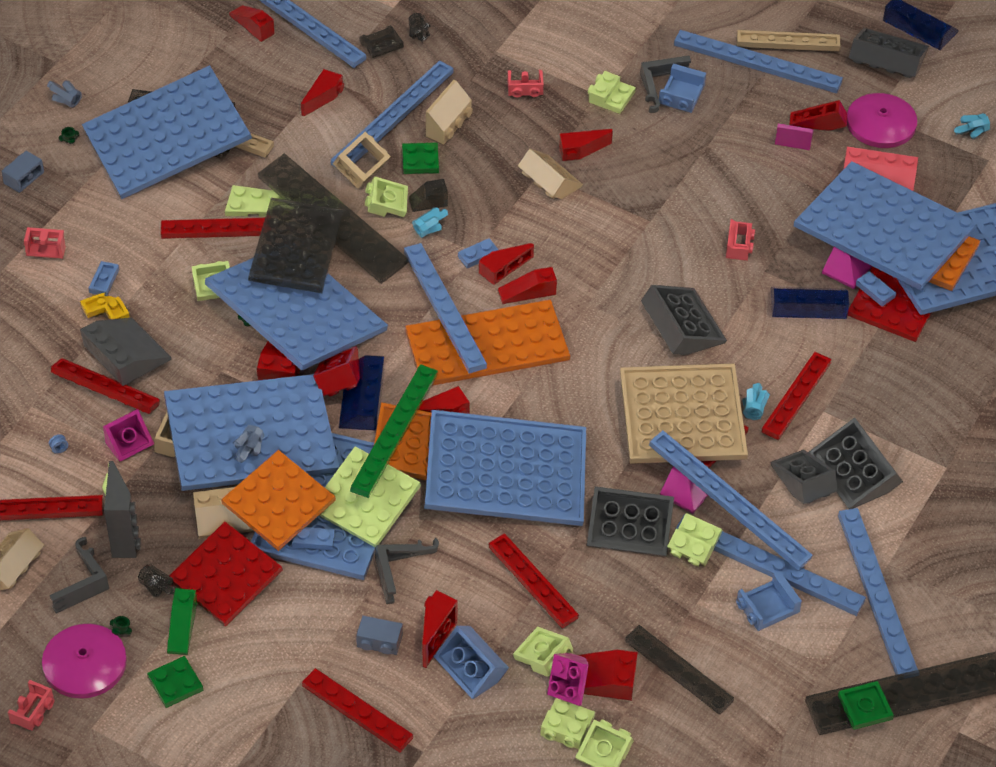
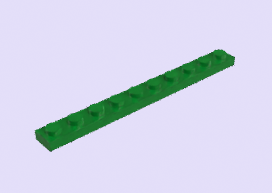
[350,364,438,498]

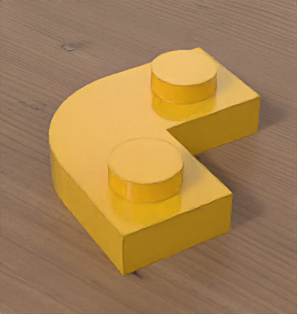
[80,293,130,319]

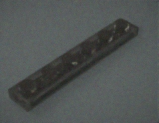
[625,625,734,715]

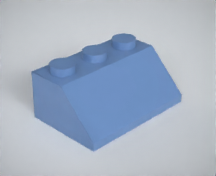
[434,625,509,699]

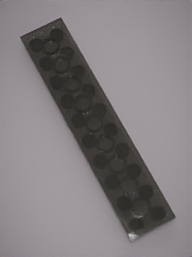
[258,153,408,284]
[805,652,996,735]

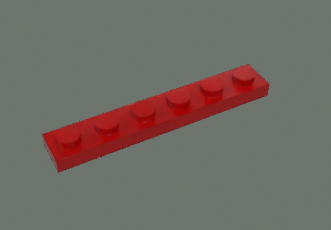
[161,217,271,239]
[761,352,832,440]
[51,358,160,414]
[0,495,103,521]
[489,533,579,629]
[302,668,413,753]

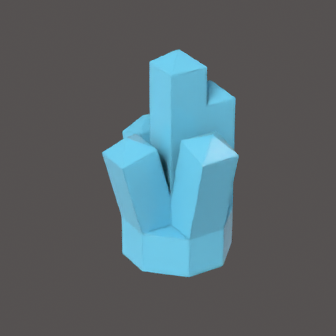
[954,113,990,139]
[412,207,448,237]
[742,383,770,420]

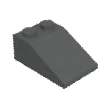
[770,449,837,504]

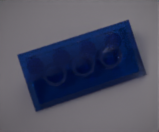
[883,0,959,50]
[771,287,849,319]
[339,355,385,431]

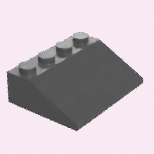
[849,28,929,78]
[641,285,727,355]
[80,318,172,386]
[808,418,903,509]
[104,461,141,558]
[587,486,674,556]

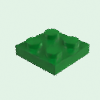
[402,143,439,174]
[147,656,204,708]
[838,681,894,730]

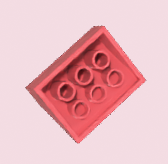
[843,147,918,191]

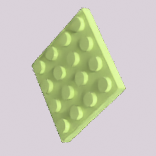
[319,446,421,548]

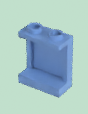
[659,64,706,113]
[736,571,802,631]

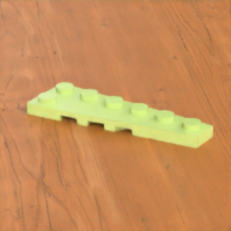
[225,185,339,217]

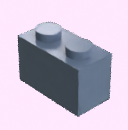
[1,150,44,193]
[356,616,403,655]

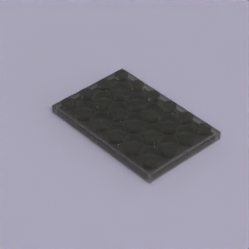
[248,197,343,294]

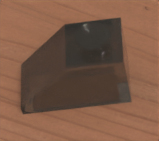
[409,179,448,212]

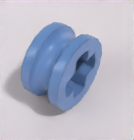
[48,434,69,454]

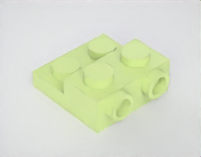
[588,71,636,114]
[365,176,408,217]
[191,261,230,301]
[667,513,723,567]
[513,626,573,677]
[540,698,595,749]
[575,719,634,767]

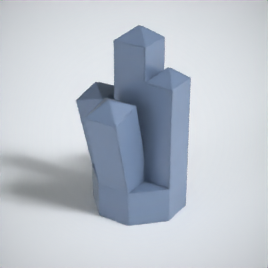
[47,80,82,108]
[233,425,265,463]

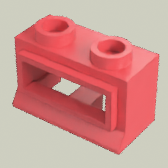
[507,70,544,98]
[726,219,755,261]
[24,227,66,259]
[8,680,54,731]

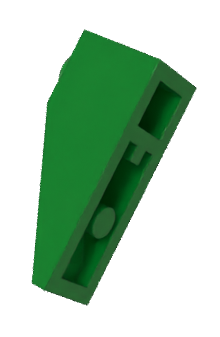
[167,588,198,655]

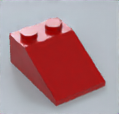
[257,341,300,381]
[313,346,360,397]
[422,590,458,668]
[578,649,638,701]

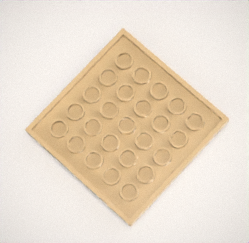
[620,364,748,464]

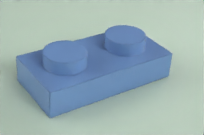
[458,238,498,269]
[89,261,119,296]
[856,271,896,306]
[292,527,335,550]

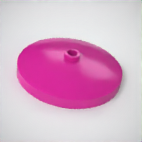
[847,93,917,148]
[42,624,127,698]

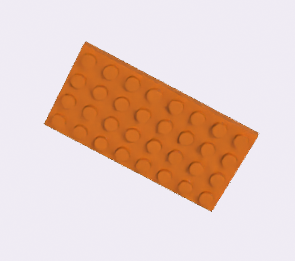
[405,299,570,386]

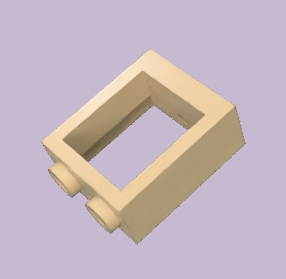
[333,132,391,189]

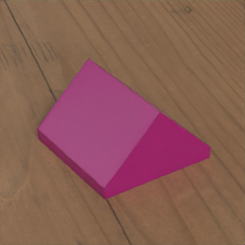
[775,123,814,150]
[103,409,154,461]

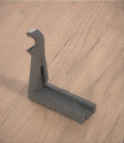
[640,56,691,113]
[49,537,109,613]
[375,537,439,604]

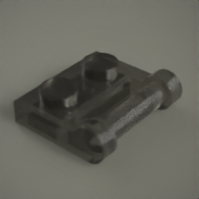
[359,25,404,58]

